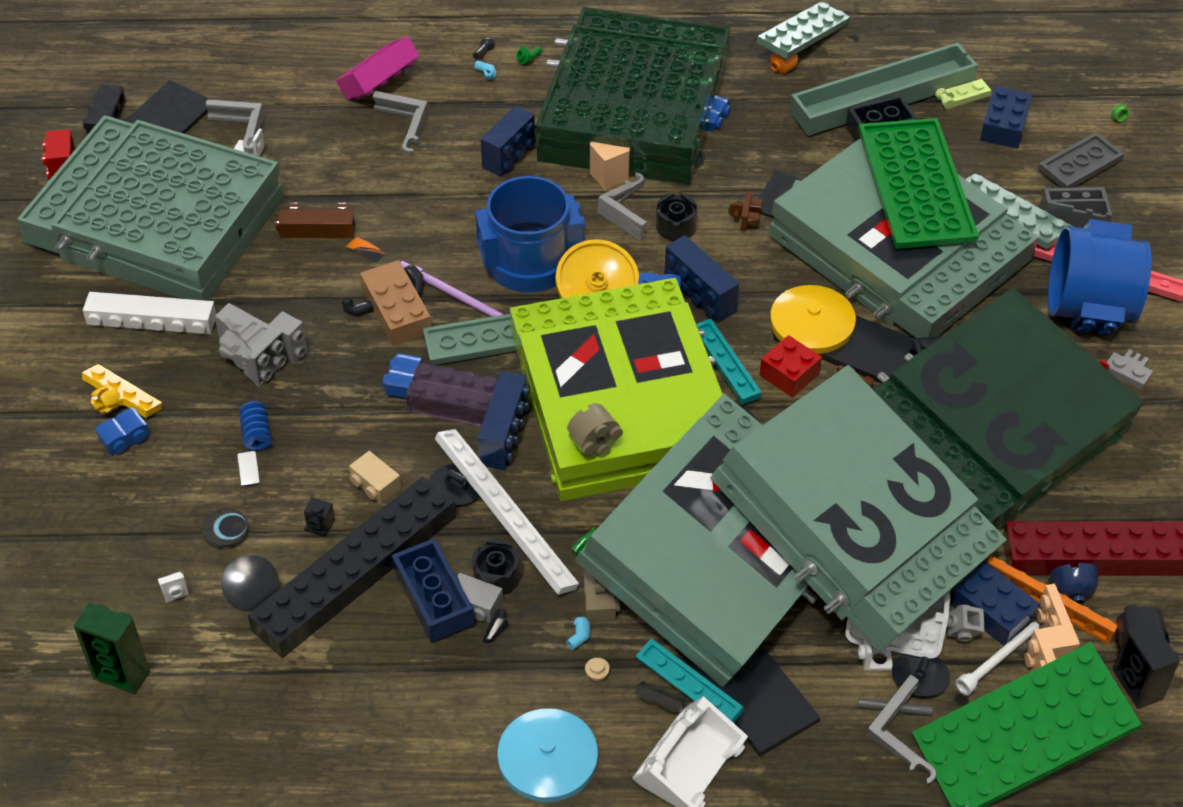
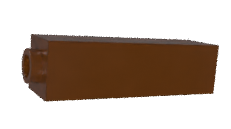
[275,202,355,238]

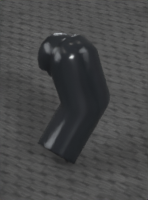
[404,265,423,294]
[342,297,374,315]

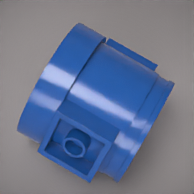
[475,176,585,293]
[1048,219,1152,336]

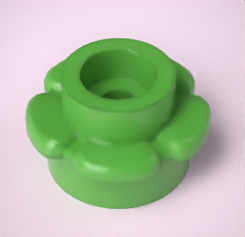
[1111,104,1129,122]

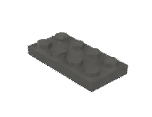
[1038,132,1124,188]

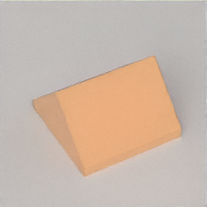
[590,142,630,190]

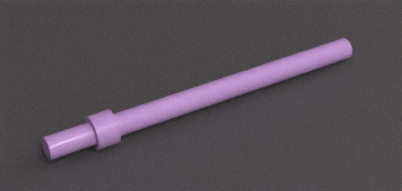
[400,261,504,317]

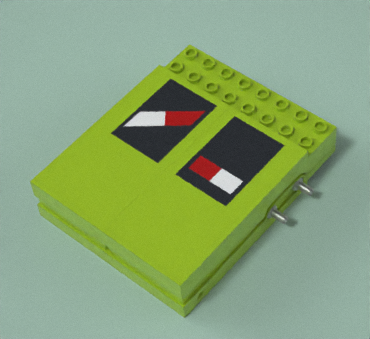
[510,278,723,501]

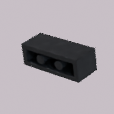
[83,84,126,135]

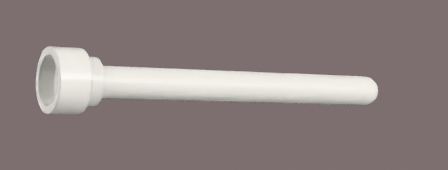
[955,622,1039,696]

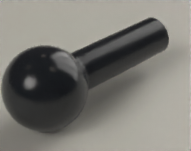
[473,37,495,59]

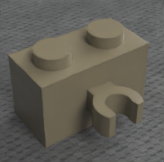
[583,571,620,623]

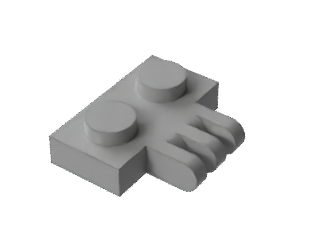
[1107,349,1153,390]

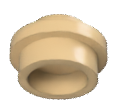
[585,658,609,682]

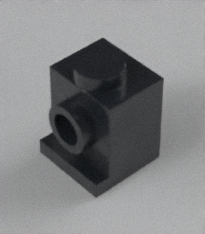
[304,497,335,537]

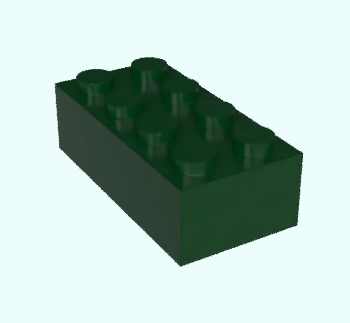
[74,603,150,695]

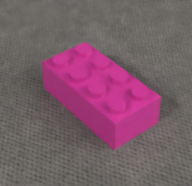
[335,36,419,100]

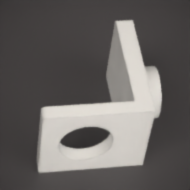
[234,129,264,156]
[158,572,189,603]
[858,635,893,670]

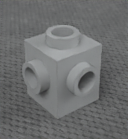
[947,605,984,642]

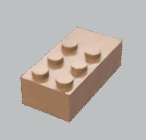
[360,260,431,347]

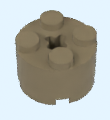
[567,404,623,457]

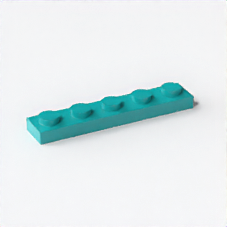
[696,319,762,405]
[636,638,744,723]

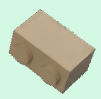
[349,451,401,505]

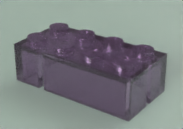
[406,362,499,426]

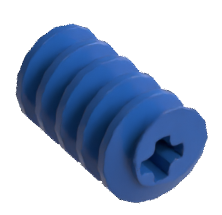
[239,401,272,451]

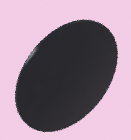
[430,464,480,506]
[221,555,279,611]
[892,654,950,697]

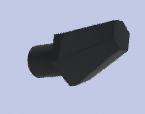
[483,609,509,643]

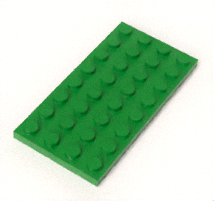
[858,118,979,249]
[912,642,1142,807]

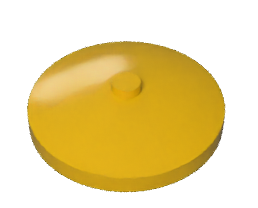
[555,240,639,299]
[770,285,856,354]

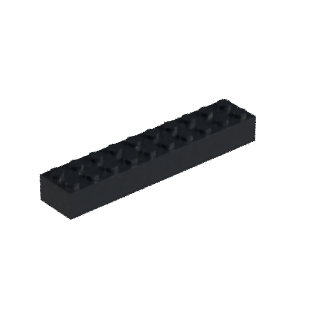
[247,476,456,659]

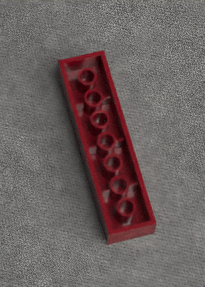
[1003,521,1183,576]

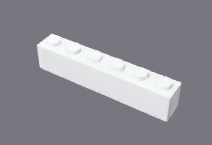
[83,292,216,334]

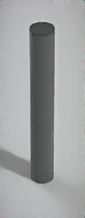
[858,698,933,716]

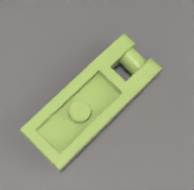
[935,79,991,109]

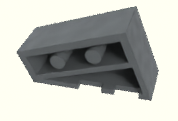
[1040,187,1112,228]

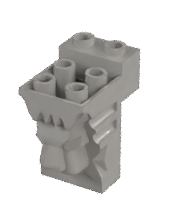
[215,303,307,387]

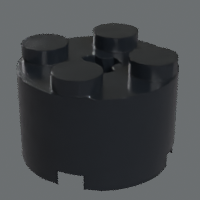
[656,194,697,242]
[472,539,520,594]
[1115,605,1170,647]

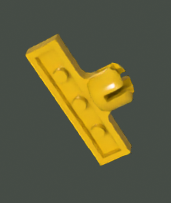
[82,364,162,418]

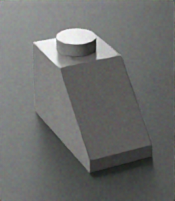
[458,573,503,623]

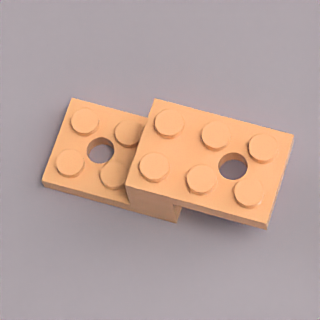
[1025,584,1080,671]

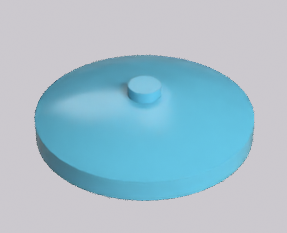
[498,709,598,802]

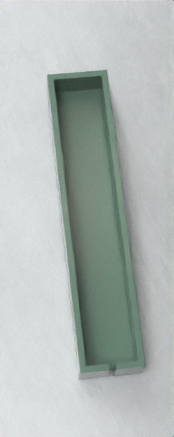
[790,42,978,136]

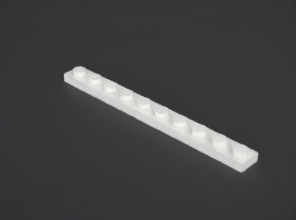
[435,429,579,595]

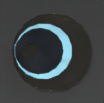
[202,508,249,550]

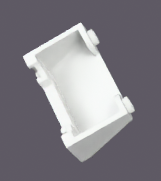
[846,591,951,658]
[633,696,748,807]

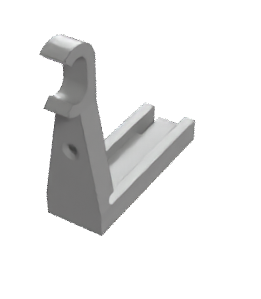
[372,91,429,156]
[205,100,264,154]
[597,172,647,241]
[867,675,936,786]

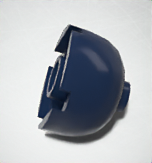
[1050,563,1099,604]

